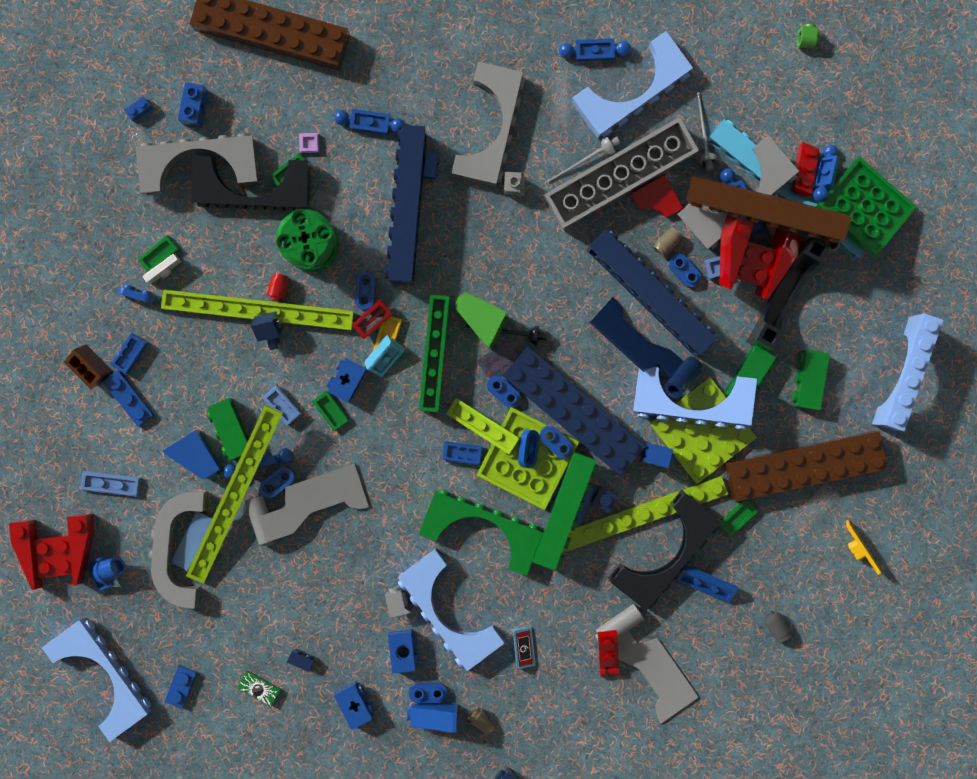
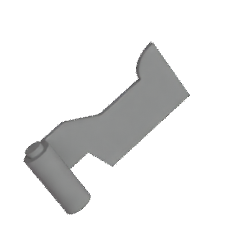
[244,464,369,547]

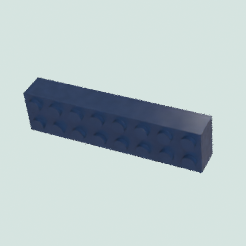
[385,124,427,286]
[586,229,717,357]
[502,346,646,476]

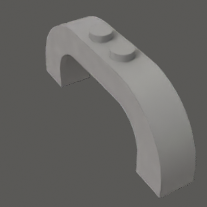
[149,491,208,609]

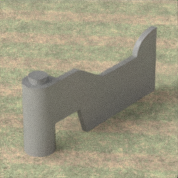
[595,604,698,723]

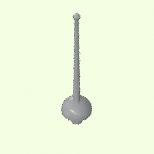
[697,92,718,172]
[547,136,620,183]

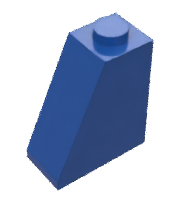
[163,430,223,481]
[407,703,458,733]

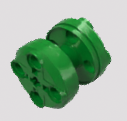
[276,209,339,272]

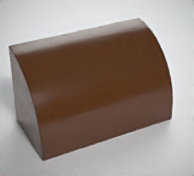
[64,344,113,389]

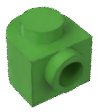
[797,24,820,49]

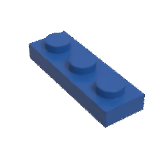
[103,370,154,427]
[676,564,738,603]

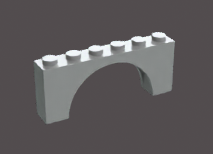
[451,61,525,187]
[135,133,259,196]
[678,136,799,249]

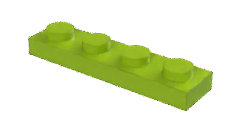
[446,398,520,455]

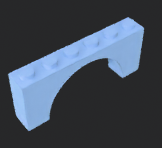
[571,31,693,138]
[872,313,943,431]
[633,367,757,430]
[398,548,504,671]
[42,618,152,742]

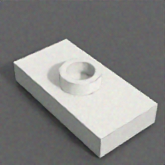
[143,254,182,284]

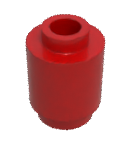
[267,273,290,302]

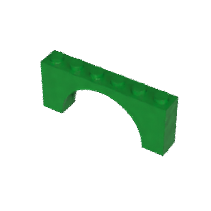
[418,489,543,576]

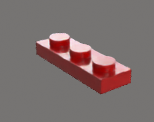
[791,142,820,198]

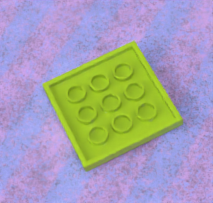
[649,377,757,484]
[476,407,579,510]

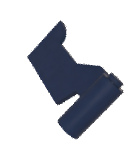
[589,297,702,398]

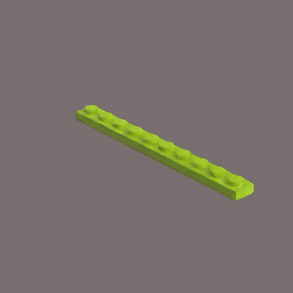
[161,290,354,331]
[186,404,283,584]
[562,476,728,553]

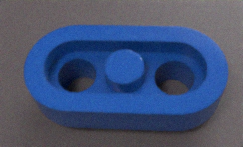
[668,254,701,288]
[355,271,376,310]
[117,284,156,305]
[487,376,521,408]
[540,426,573,459]
[518,429,540,468]
[259,467,295,498]
[409,682,448,703]

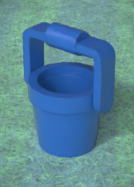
[86,556,126,591]

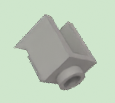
[504,172,525,196]
[385,586,412,617]

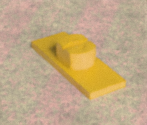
[845,519,881,575]

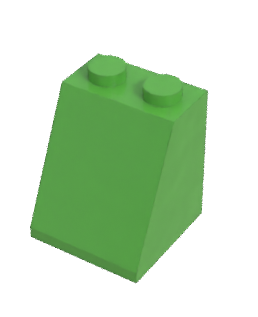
[455,292,509,350]

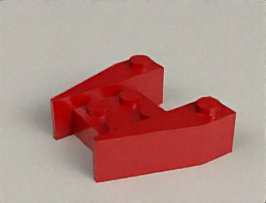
[719,215,804,300]
[9,513,95,590]

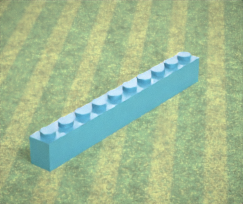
[707,119,864,260]

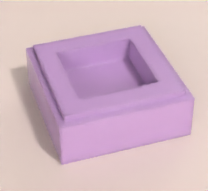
[299,133,320,154]

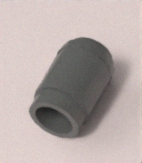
[764,612,791,643]

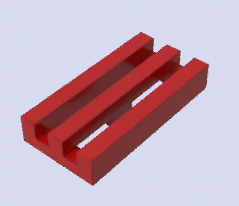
[351,299,393,339]

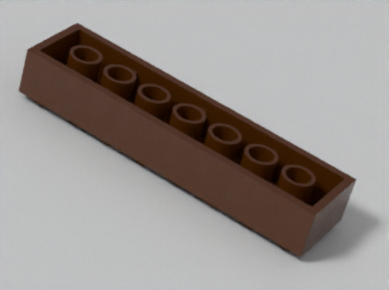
[189,0,350,71]
[686,175,852,243]
[724,431,888,502]

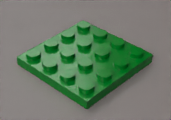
[816,156,917,259]

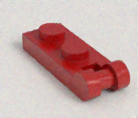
[597,630,620,677]

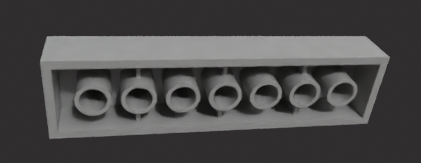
[544,117,699,231]

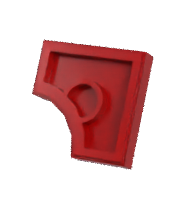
[631,174,683,218]

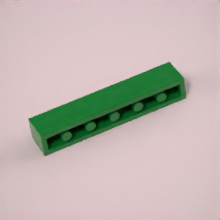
[419,295,450,412]
[533,452,598,571]

